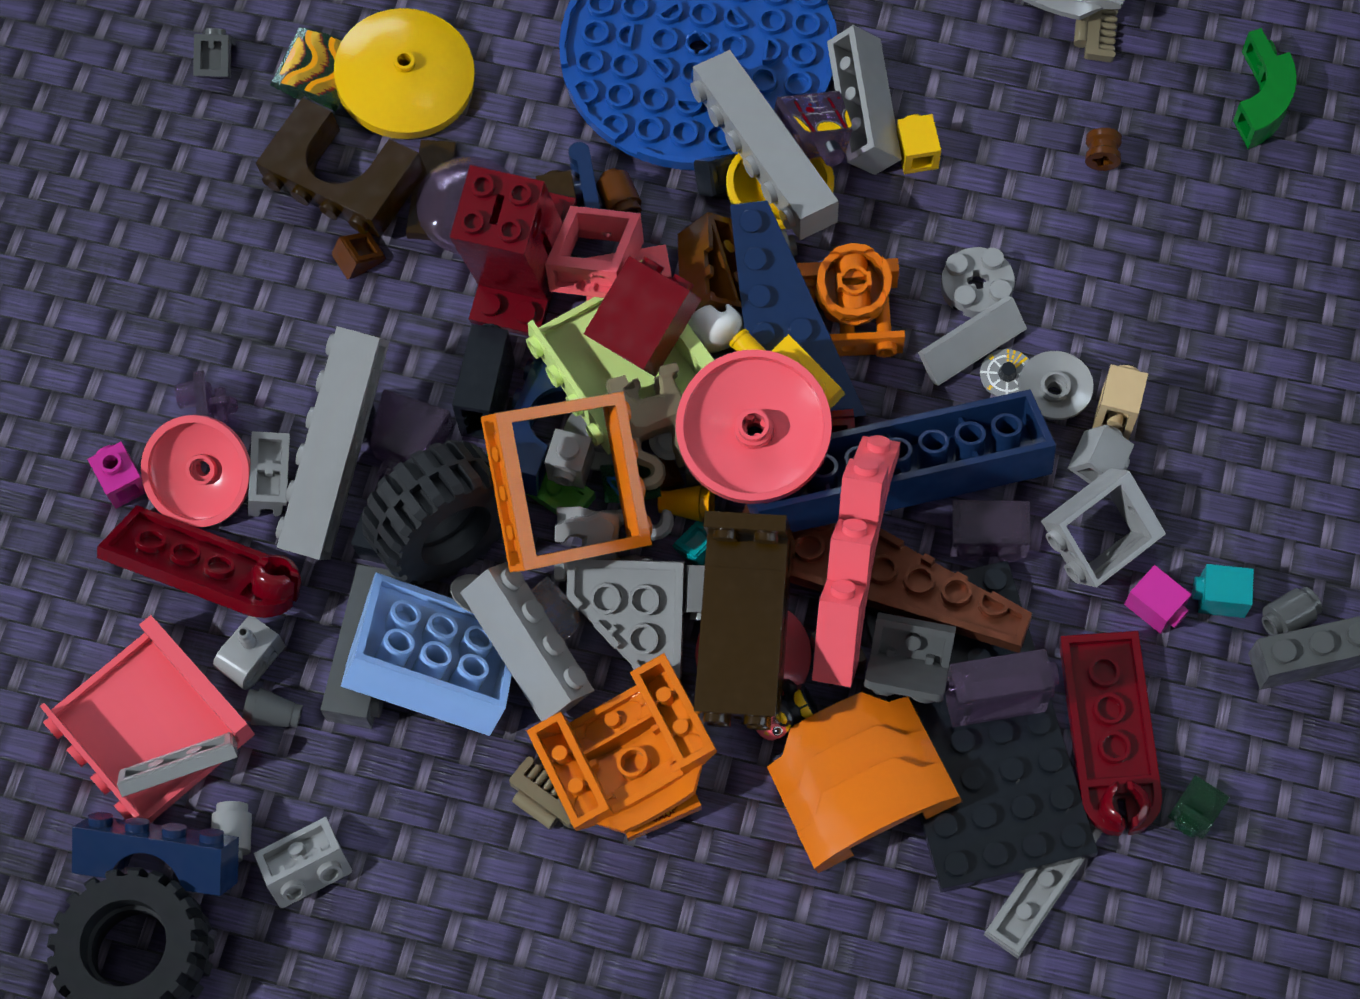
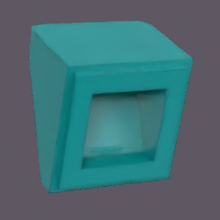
[672,521,707,566]

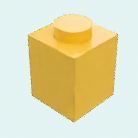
[896,114,941,174]

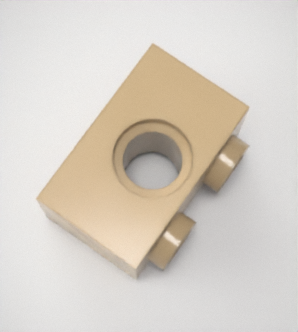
[1092,364,1148,440]

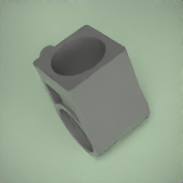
[213,616,286,690]

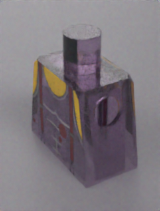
[774,91,852,167]

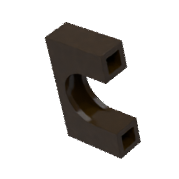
[256,98,426,237]

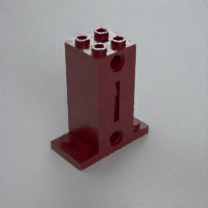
[450,165,577,336]

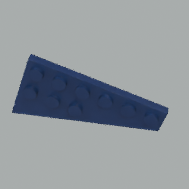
[730,200,867,428]

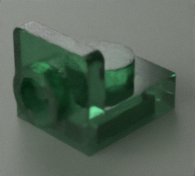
[1168,775,1230,839]

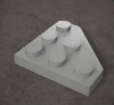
[567,558,685,679]

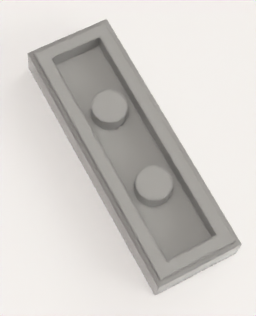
[918,296,1027,386]
[117,732,237,797]

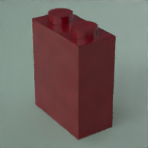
[584,256,702,377]

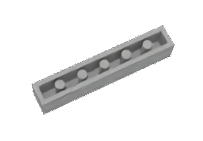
[690,50,839,240]
[276,326,390,560]

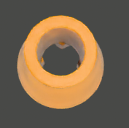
[658,485,715,522]

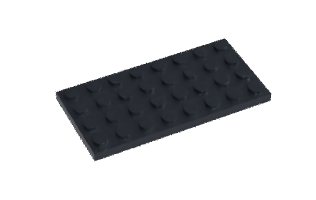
[864,560,1098,893]

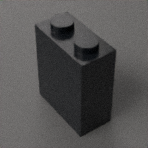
[452,324,515,440]

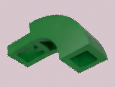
[1233,28,1297,149]

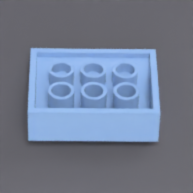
[341,572,512,736]

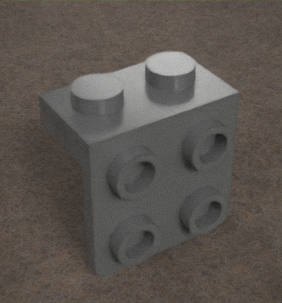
[864,612,956,703]

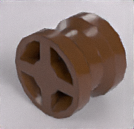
[1085,128,1122,171]

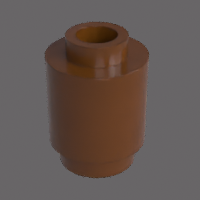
[596,168,642,213]

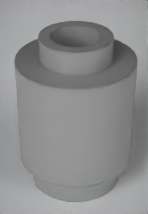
[211,801,252,862]

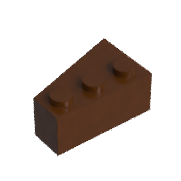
[677,212,742,316]

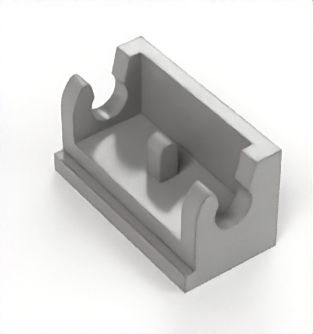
[248,431,290,517]

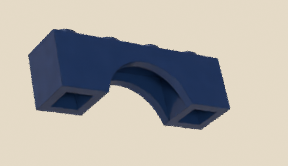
[512,357,567,496]
[72,812,239,896]

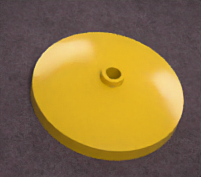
[334,8,474,139]

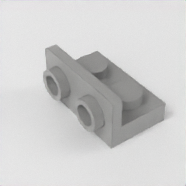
[254,817,352,908]

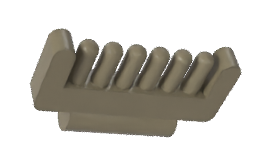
[1074,9,1118,62]
[509,756,573,830]

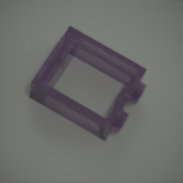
[945,649,1059,727]

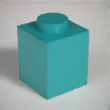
[1192,564,1254,618]

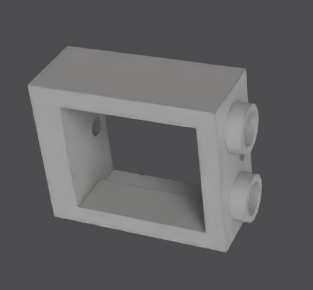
[1041,468,1166,588]

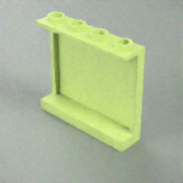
[526,260,714,455]

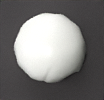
[688,304,744,353]

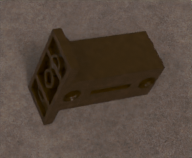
[694,511,795,730]

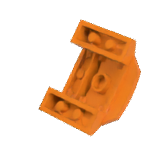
[526,653,717,834]
[767,692,962,873]

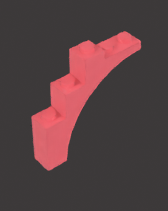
[812,435,901,688]

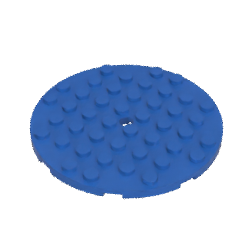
[559,0,837,170]

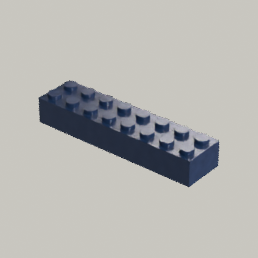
[747,389,1056,532]

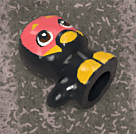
[756,679,818,741]

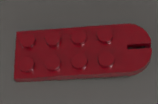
[97,505,301,618]
[1059,631,1162,836]

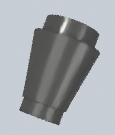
[242,688,303,728]

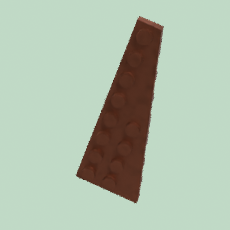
[742,504,1032,653]

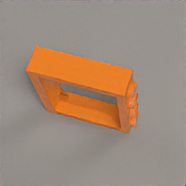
[481,391,653,572]

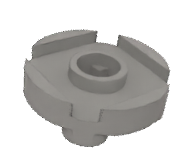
[941,247,1015,318]

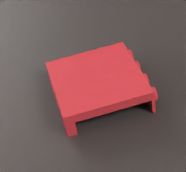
[40,615,255,823]

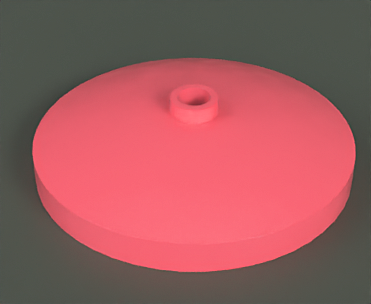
[676,349,832,504]

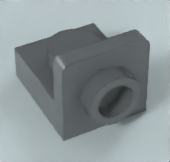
[193,28,236,78]

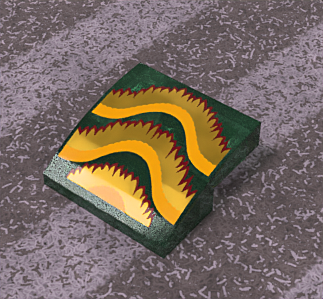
[270,27,342,112]

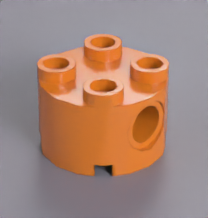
[815,243,892,326]

